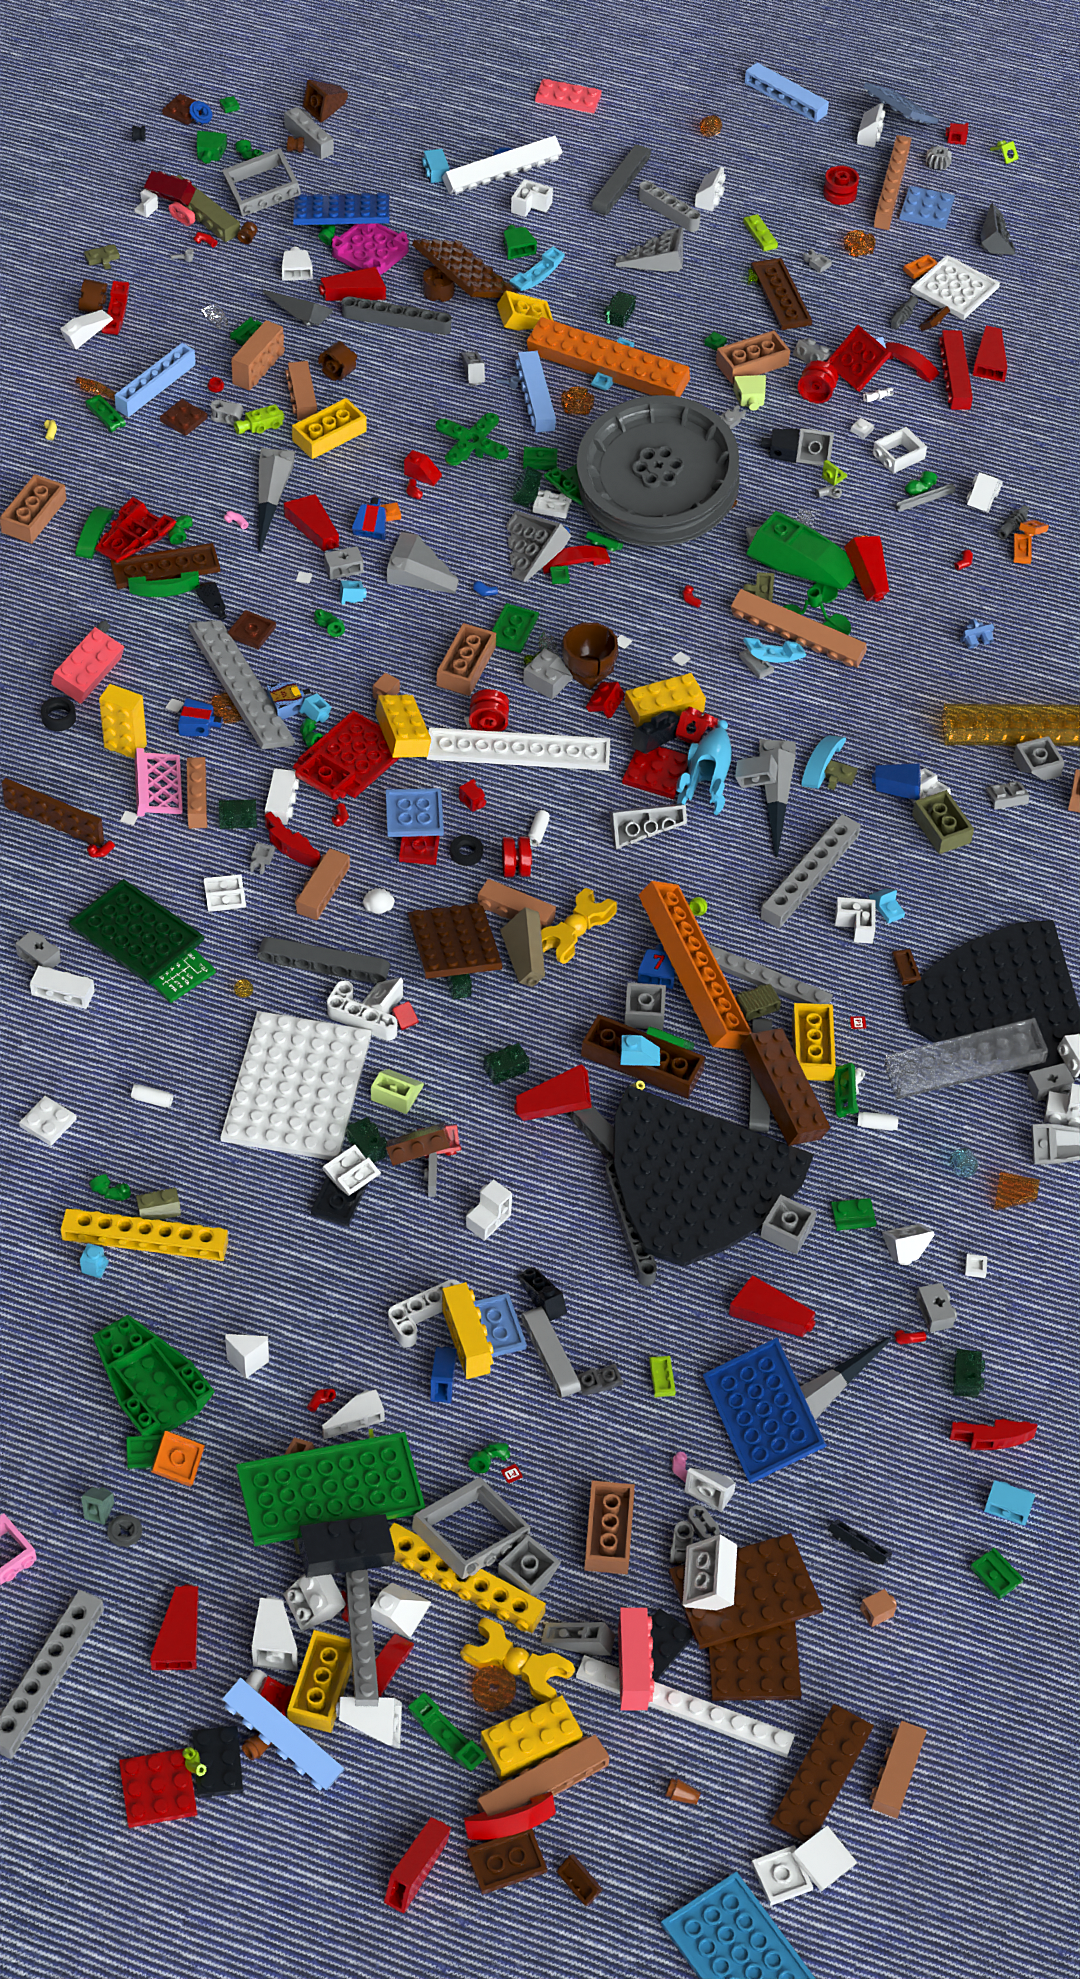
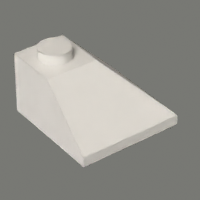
[882,1224,934,1265]
[684,1468,736,1512]
[371,1583,431,1639]

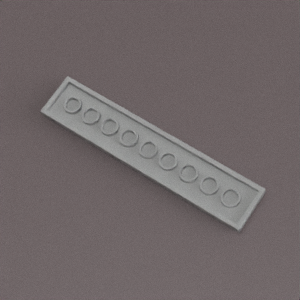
[188,620,295,749]

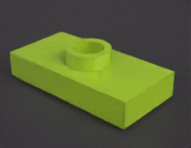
[649,1356,676,1397]

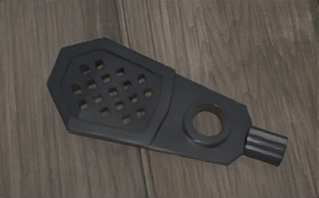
[194,582,227,619]

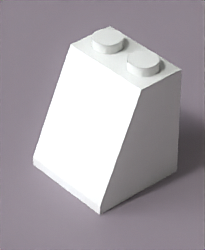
[252,1597,298,1671]
[336,1697,402,1748]

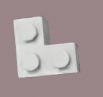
[511,179,553,217]
[966,472,1003,512]
[835,897,875,944]
[1044,1084,1080,1128]
[466,1180,512,1241]

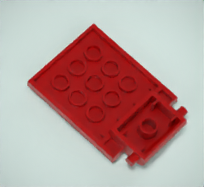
[293,710,401,800]

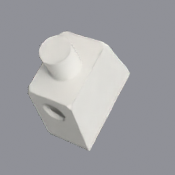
[282,247,313,281]

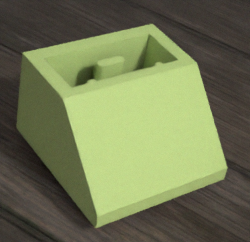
[371,1069,424,1114]

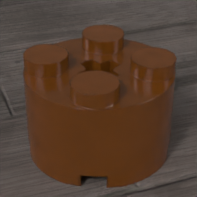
[423,266,455,302]
[78,279,108,313]
[318,341,357,381]

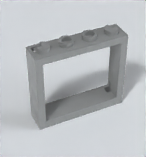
[222,148,301,217]
[412,1477,531,1580]

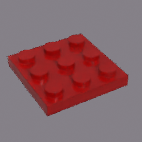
[826,325,892,392]
[622,747,688,799]
[119,1748,197,1828]

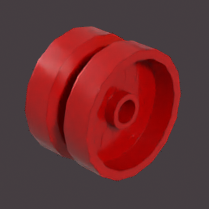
[823,166,859,205]
[797,360,839,404]
[469,689,509,732]
[502,836,532,878]

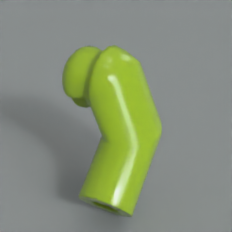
[183,1747,206,1776]

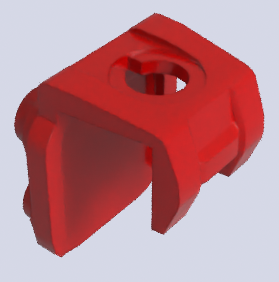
[676,706,718,744]

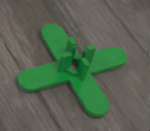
[435,413,509,466]

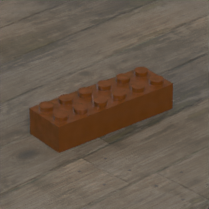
[581,1014,705,1099]
[740,1028,831,1146]

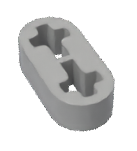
[688,1505,720,1540]

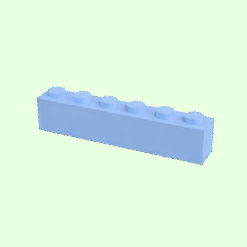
[745,63,829,122]
[115,343,195,417]
[515,351,556,433]
[223,1678,345,1791]

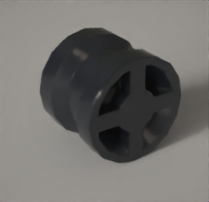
[132,125,146,142]

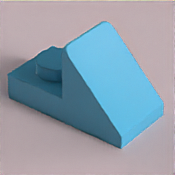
[869,889,905,924]

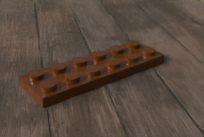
[751,258,812,330]
[110,543,221,589]
[1,778,104,848]
[770,1704,874,1843]

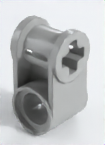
[211,400,244,426]
[669,1521,694,1563]

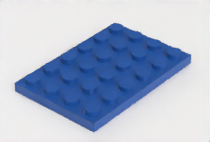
[293,193,390,225]
[702,1338,827,1484]

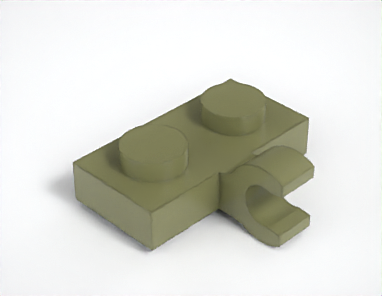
[84,244,120,270]
[743,572,775,603]
[824,760,858,790]

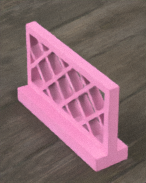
[134,748,183,816]

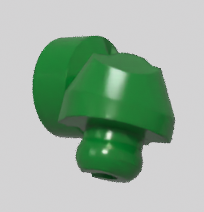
[235,140,263,160]
[318,224,336,245]
[905,471,938,496]
[168,515,193,545]
[313,609,345,637]
[300,718,323,749]
[89,1174,131,1201]
[468,1442,510,1474]

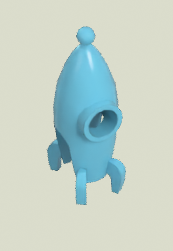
[676,720,732,816]

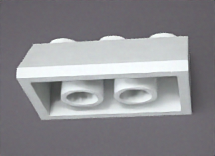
[683,1535,737,1610]

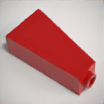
[318,266,386,301]
[973,326,1008,382]
[284,494,339,551]
[844,536,889,602]
[514,1064,592,1121]
[729,1275,816,1337]
[151,1584,199,1670]
[384,1817,451,1914]

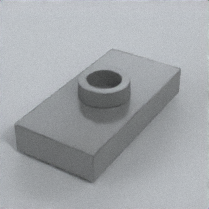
[739,649,774,679]
[424,1152,437,1197]

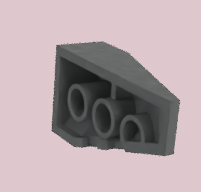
[980,203,1015,255]
[263,289,333,326]

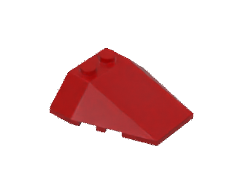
[95,497,176,563]

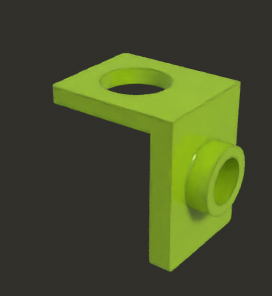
[990,140,1019,164]
[822,459,847,486]

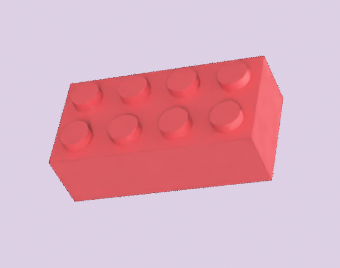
[51,627,125,704]
[618,1608,654,1710]

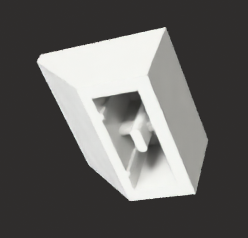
[857,103,885,147]
[695,167,726,211]
[283,1574,346,1631]

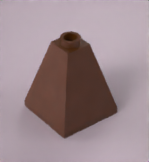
[302,79,348,123]

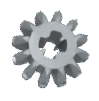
[926,145,952,171]

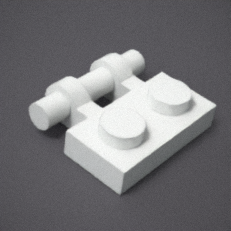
[533,490,572,519]

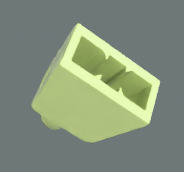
[733,375,766,411]

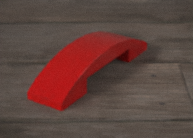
[102,281,129,335]
[885,342,940,383]
[542,546,610,574]
[375,1634,414,1698]
[463,1792,556,1840]

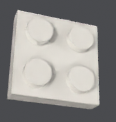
[19,1096,76,1146]
[751,1845,813,1906]

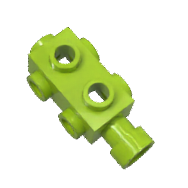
[234,404,284,435]

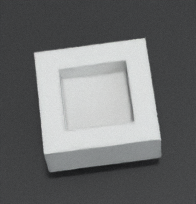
[851,418,874,439]
[965,1254,987,1278]

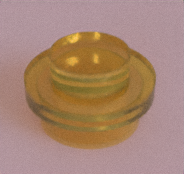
[234,979,253,998]

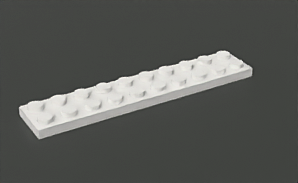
[427,728,610,771]

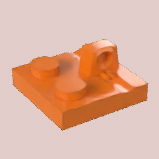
[151,1431,205,1487]

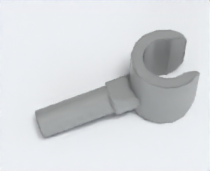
[171,249,194,262]

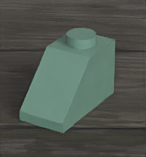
[81,1487,114,1525]

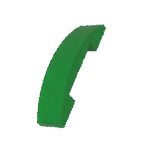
[75,506,115,559]
[128,571,199,597]
[408,1692,487,1772]

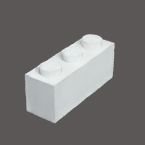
[265,768,300,825]
[30,966,95,1009]

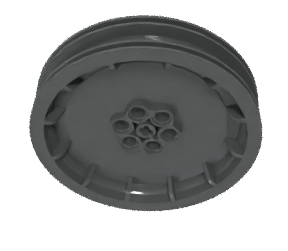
[577,395,740,546]

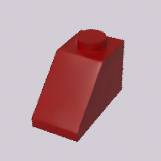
[404,450,442,486]

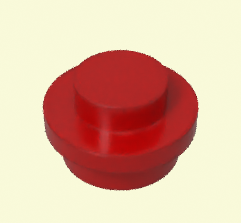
[208,377,224,393]

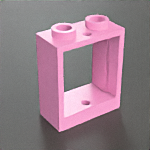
[0,1513,37,1585]

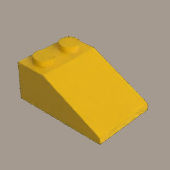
[497,291,553,331]

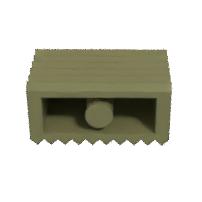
[736,983,781,1021]
[136,1187,181,1220]

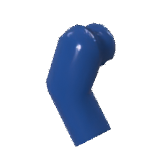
[473,581,498,597]

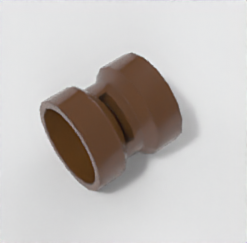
[287,136,304,153]
[237,222,258,244]

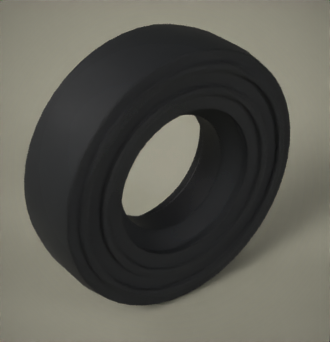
[450,835,483,866]

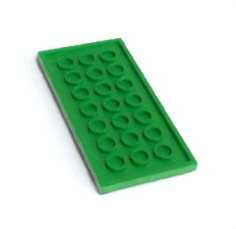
[236,1432,426,1547]

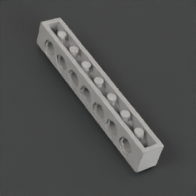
[760,814,861,929]
[0,1590,104,1760]

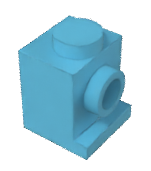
[339,580,366,604]
[299,694,332,723]
[80,1243,109,1278]

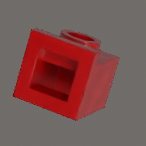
[945,123,969,145]
[459,779,487,812]

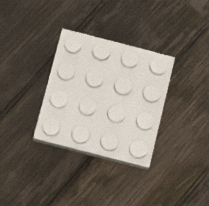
[911,255,1000,320]

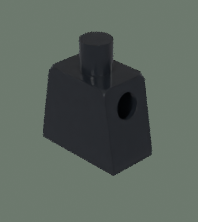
[760,429,799,463]

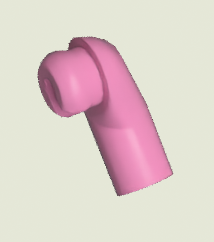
[224,511,249,529]
[672,1452,687,1483]

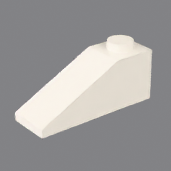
[60,310,113,350]
[322,1390,384,1439]

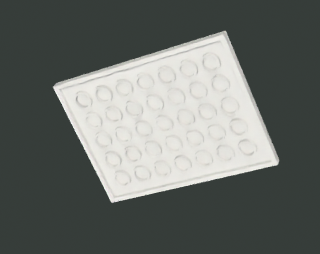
[221,1011,372,1160]

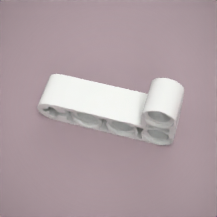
[327,981,397,1040]
[388,1279,461,1347]

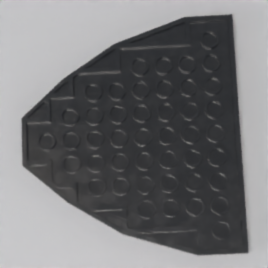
[903,920,1080,1079]
[613,1085,814,1267]

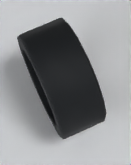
[41,697,76,731]

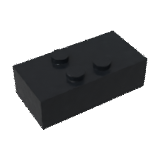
[297,1514,395,1578]

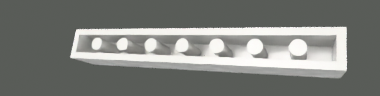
[442,136,563,195]

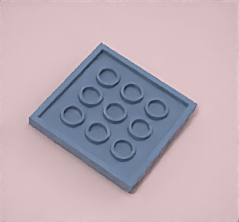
[863,82,939,125]

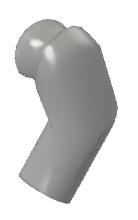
[816,486,842,499]

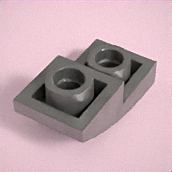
[577,1364,624,1395]

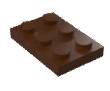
[466,1828,548,1895]

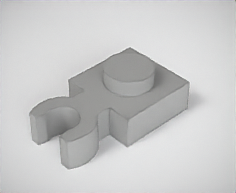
[803,249,832,273]
[720,405,746,429]
[250,843,275,874]

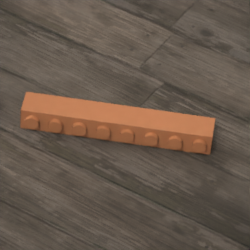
[874,135,912,230]
[731,589,867,668]

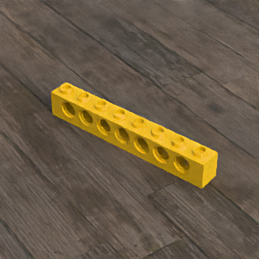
[61,1209,228,1261]
[390,1523,546,1634]

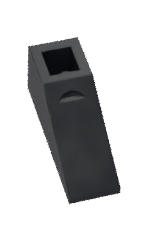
[517,1267,567,1321]

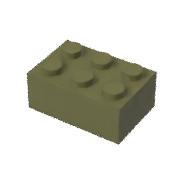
[912,790,974,854]

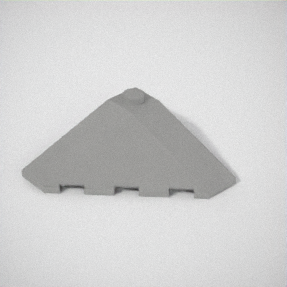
[616,227,683,272]
[507,511,572,582]
[387,532,459,594]

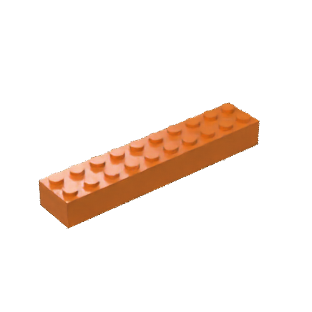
[527,317,690,397]
[638,881,752,1050]

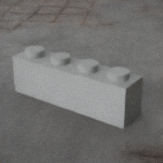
[284,107,334,160]
[609,803,687,850]

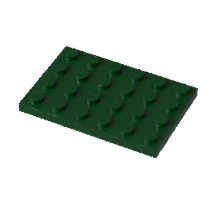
[68,879,204,985]

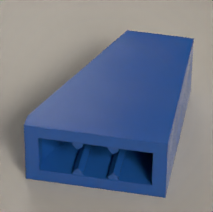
[872,763,921,800]
[431,1346,457,1403]

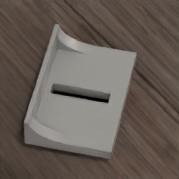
[986,781,1029,810]

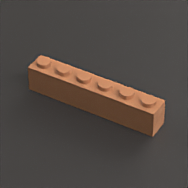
[477,1735,610,1816]

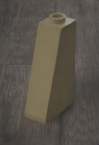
[500,907,545,987]

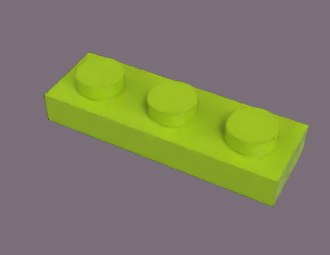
[743,214,778,252]

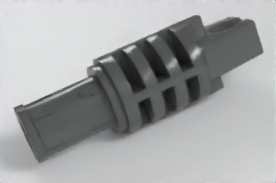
[891,296,919,330]
[997,504,1030,539]

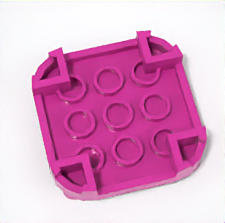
[332,223,409,275]

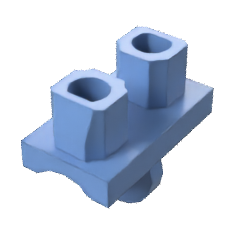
[959,618,994,649]

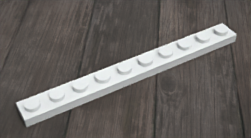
[576,1655,795,1758]

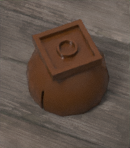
[562,623,619,690]

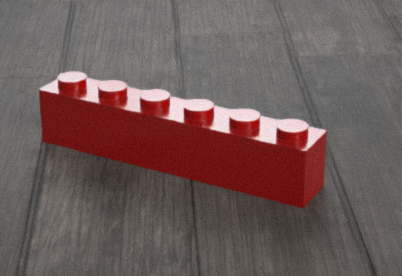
[938,330,973,410]

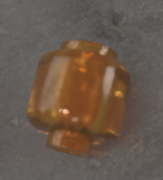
[700,115,722,137]

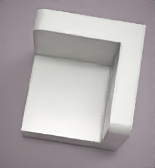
[134,189,158,218]

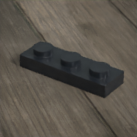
[828,1519,893,1565]

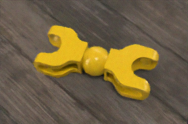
[541,888,617,964]
[460,1618,575,1703]

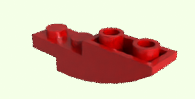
[265,812,321,868]
[949,1419,1037,1450]

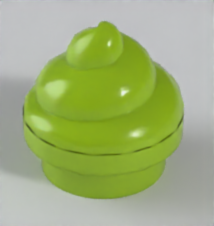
[689,897,707,916]

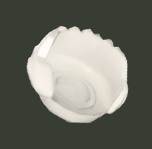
[363,888,395,914]

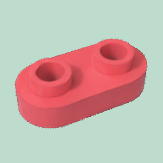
[169,201,195,226]

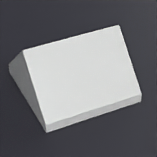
[361,978,403,1014]
[225,1334,269,1378]

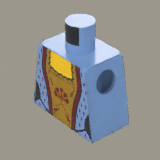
[267,682,312,720]

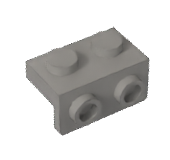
[793,338,833,363]

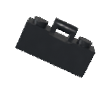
[631,711,680,754]

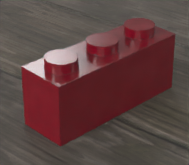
[144,171,196,206]

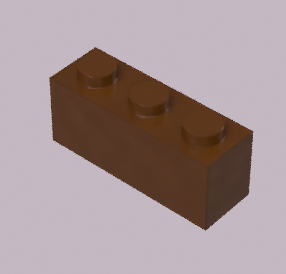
[386,1122,451,1166]

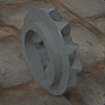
[107,1515,142,1548]

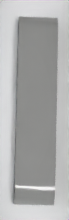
[638,181,701,232]
[521,1306,581,1398]

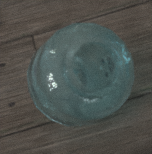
[949,1148,979,1178]

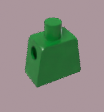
[197,131,227,164]
[503,225,537,260]

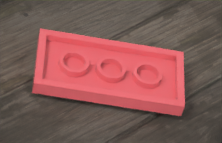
[535,79,602,113]

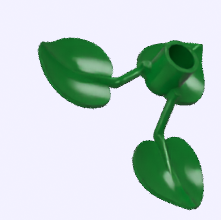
[783,582,851,635]

